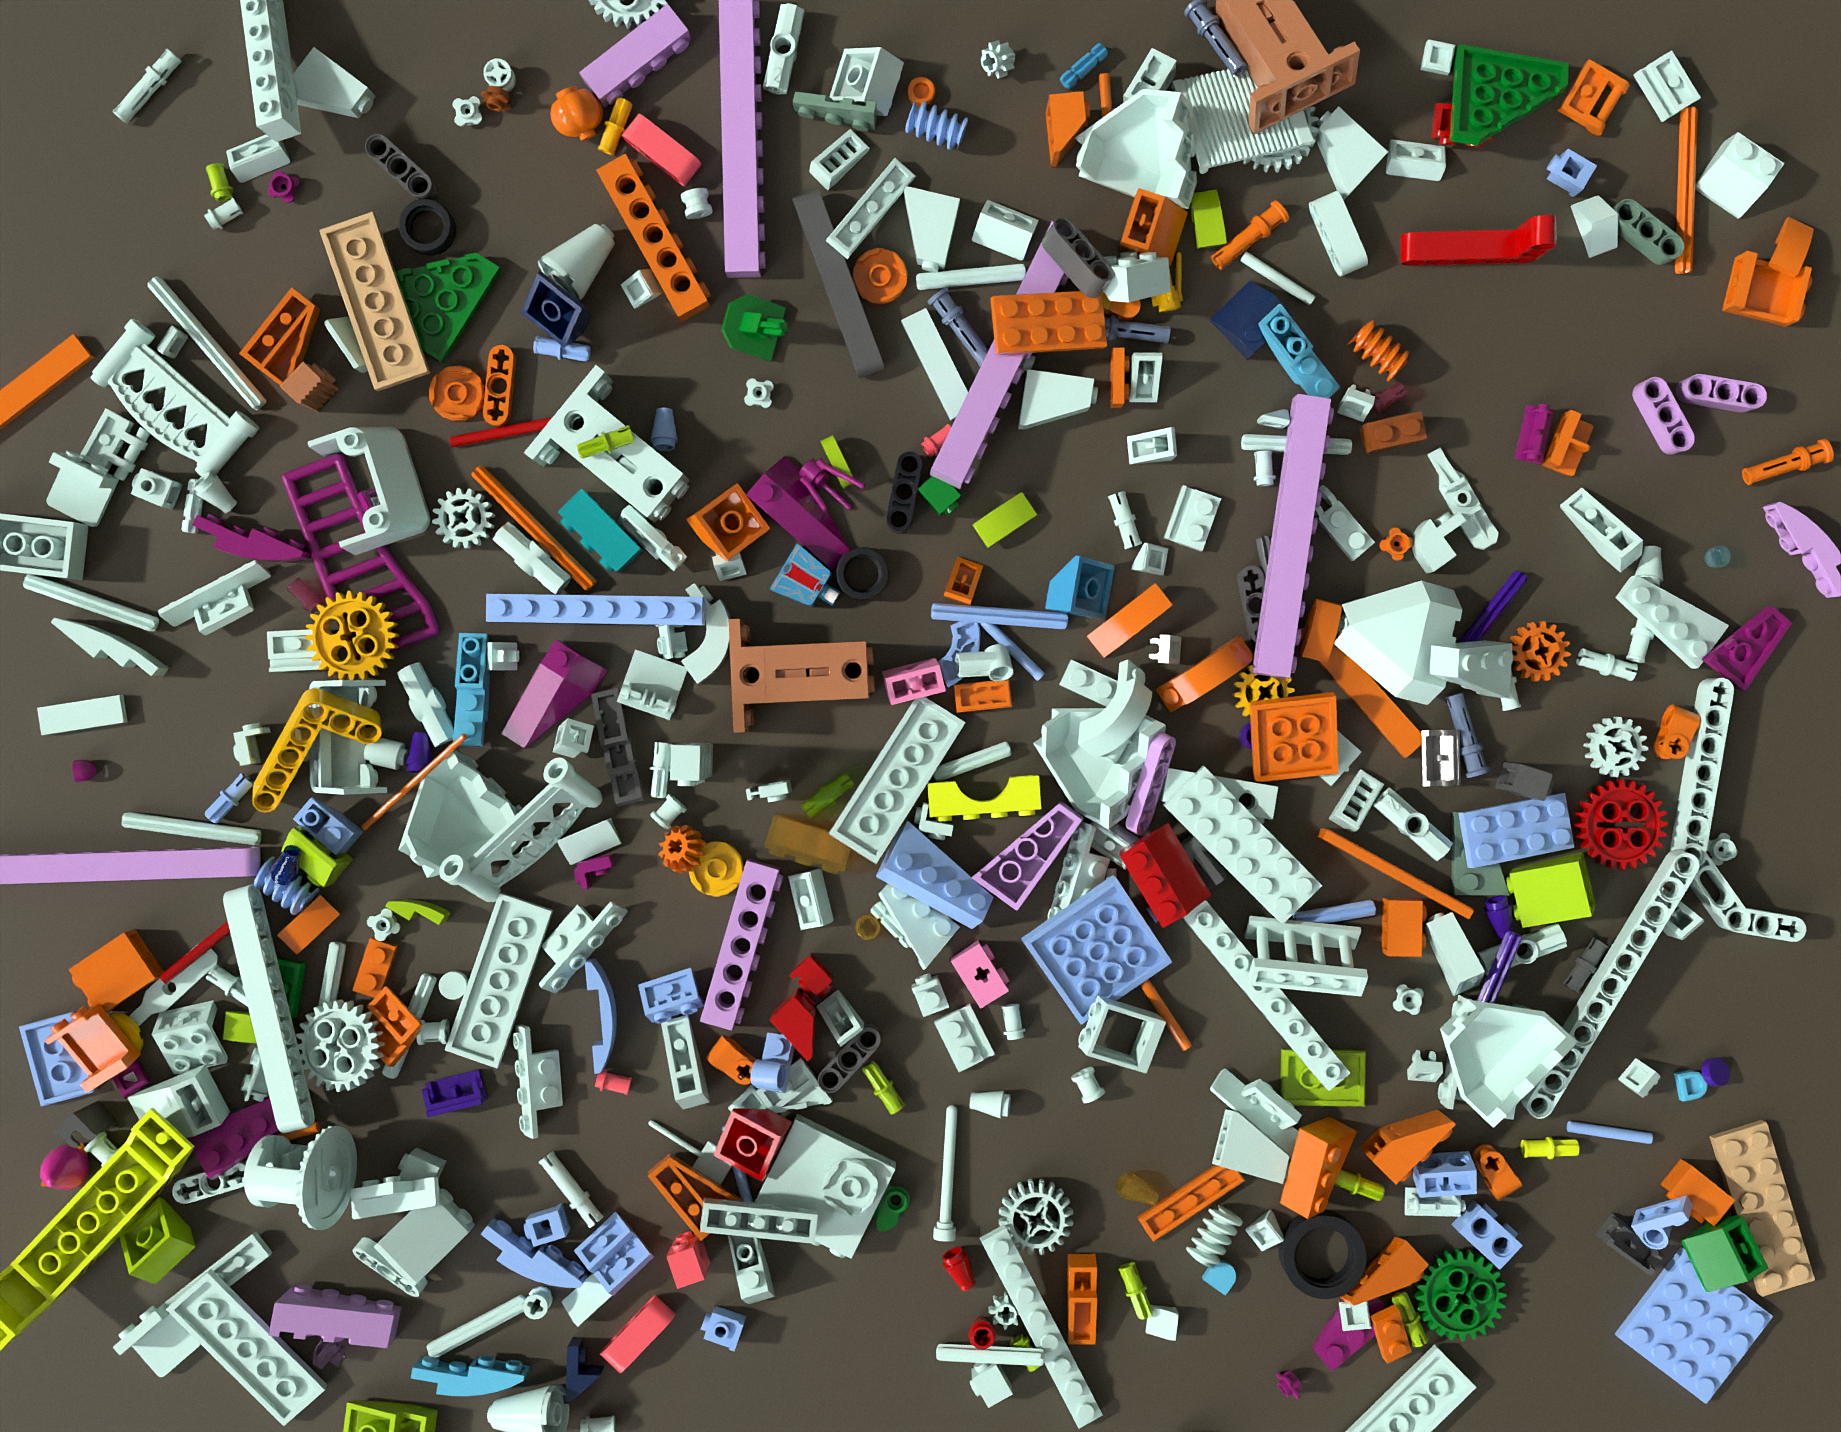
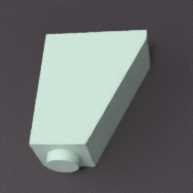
[293,47,376,118]
[1315,106,1388,200]
[904,186,960,272]
[1018,369,1098,430]
[1424,912,1485,996]
[1212,1109,1290,1184]

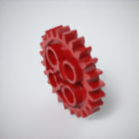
[1574,779,1668,870]

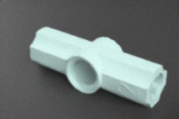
[763,3,805,95]
[493,522,572,595]
[397,662,454,747]
[1373,788,1453,861]
[1477,923,1567,976]

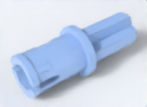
[533,336,591,361]
[205,773,254,823]

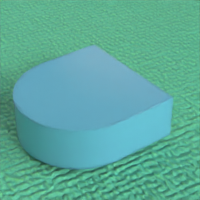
[1674,1070,1708,1102]
[1202,1260,1236,1296]

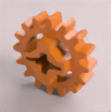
[1510,621,1571,681]

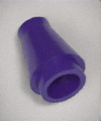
[405,732,433,773]
[1484,895,1514,939]

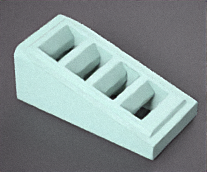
[809,129,870,190]
[1329,769,1384,833]

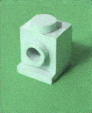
[553,718,594,758]

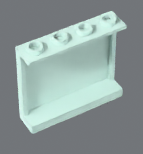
[754,1114,896,1259]

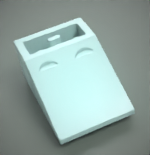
[127,1064,230,1138]

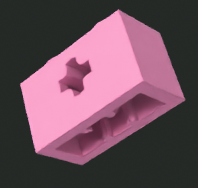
[882,658,946,705]
[951,940,1010,1009]

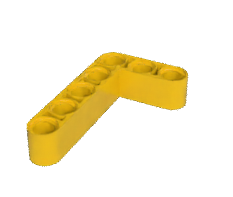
[252,688,382,812]

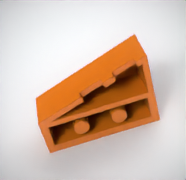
[239,287,321,385]
[1280,1117,1357,1219]
[648,1153,744,1241]

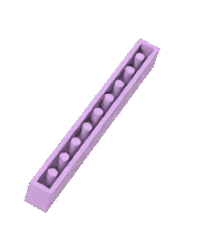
[719,0,766,278]
[930,221,1069,489]
[1252,394,1334,679]

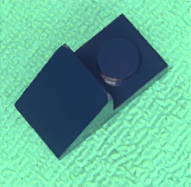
[566,1337,604,1402]

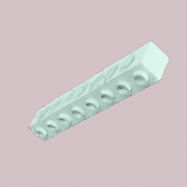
[1182,900,1350,1091]

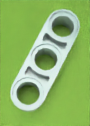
[1309,191,1368,277]

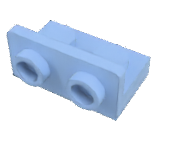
[638,968,704,1023]

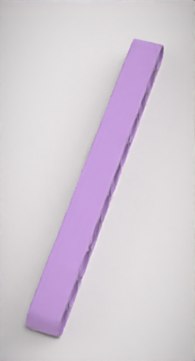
[0,847,261,884]

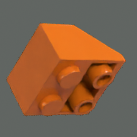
[1118,188,1188,266]

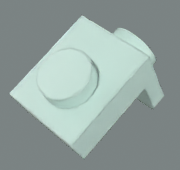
[233,723,271,766]
[914,802,953,840]

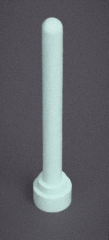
[933,1105,957,1241]

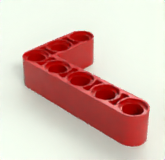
[1400,215,1557,266]

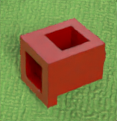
[789,953,834,998]

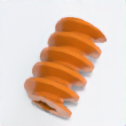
[1347,320,1409,382]

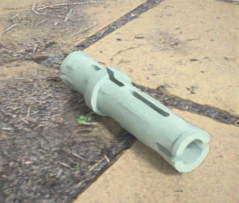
[112,49,182,124]
[539,1151,604,1228]

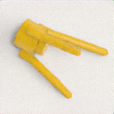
[1151,252,1183,312]

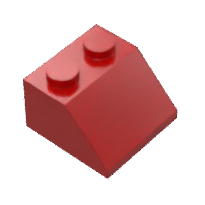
[769,989,817,1061]
[713,1108,793,1181]

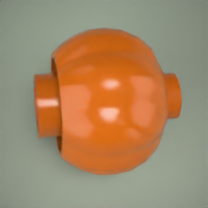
[550,85,603,142]

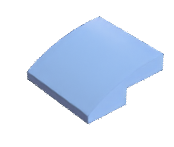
[574,1212,655,1296]

